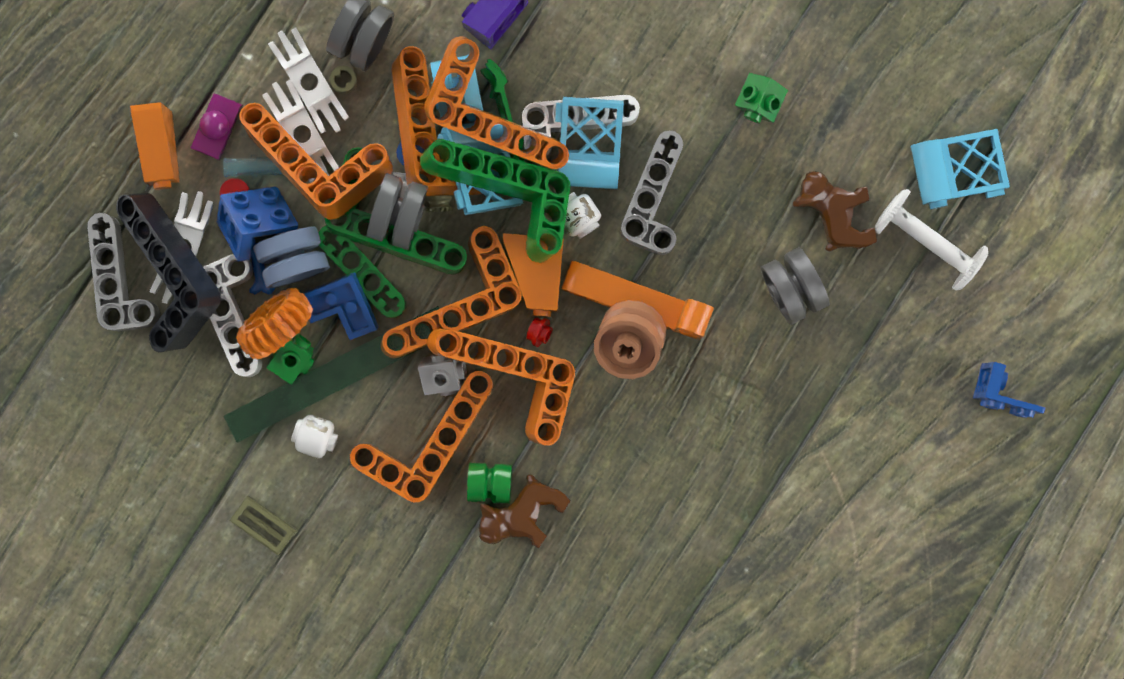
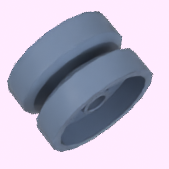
[253,226,330,288]

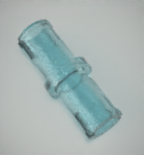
[223,155,284,179]

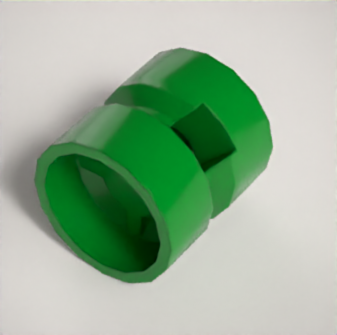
[467,463,512,504]

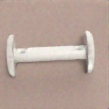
[875,189,988,290]

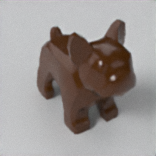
[793,171,877,251]
[479,474,571,548]

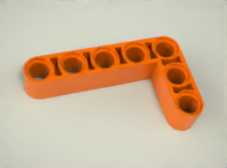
[424,36,569,169]
[391,46,497,196]
[239,103,393,220]
[381,226,522,358]
[561,261,714,340]
[427,328,575,446]
[350,371,493,503]

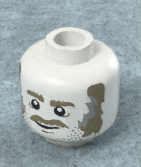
[564,192,601,239]
[291,415,338,458]

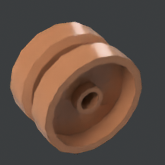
[594,300,666,379]

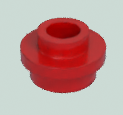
[527,318,553,347]

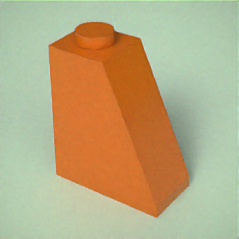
[130,102,180,190]
[503,233,564,317]

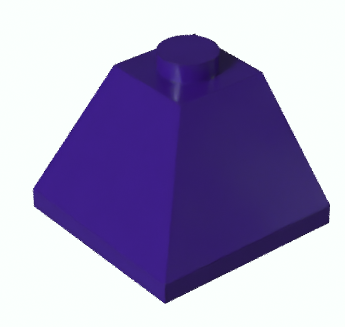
[462,0,528,50]

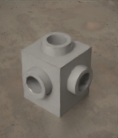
[418,350,467,396]

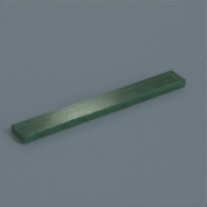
[224,306,449,443]

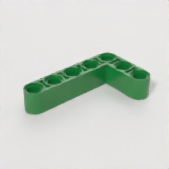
[420,139,570,263]
[324,147,467,275]

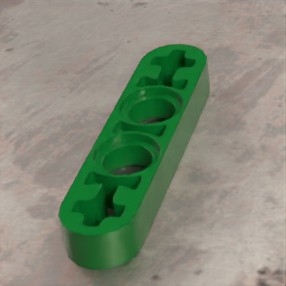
[318,225,406,318]

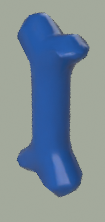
[249,240,275,295]

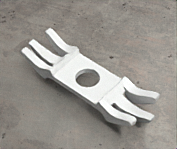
[268,28,349,134]
[262,79,339,183]
[150,191,213,304]

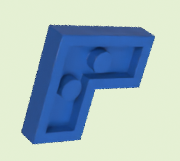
[303,272,379,340]

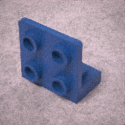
[216,187,298,262]
[973,362,1045,418]

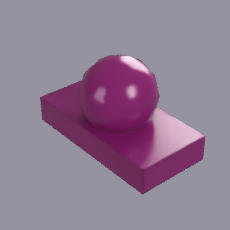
[190,93,243,161]

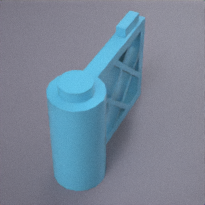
[552,97,624,189]
[437,122,523,215]
[910,129,1010,209]

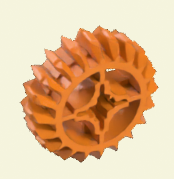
[236,288,313,360]

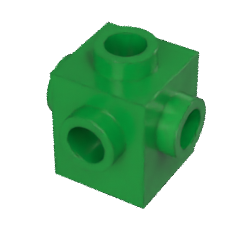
[735,73,788,124]
[266,334,315,385]

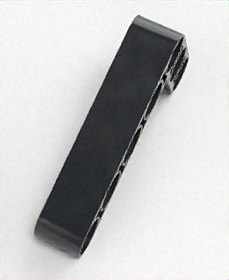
[116,193,221,353]

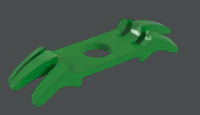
[480,59,525,162]

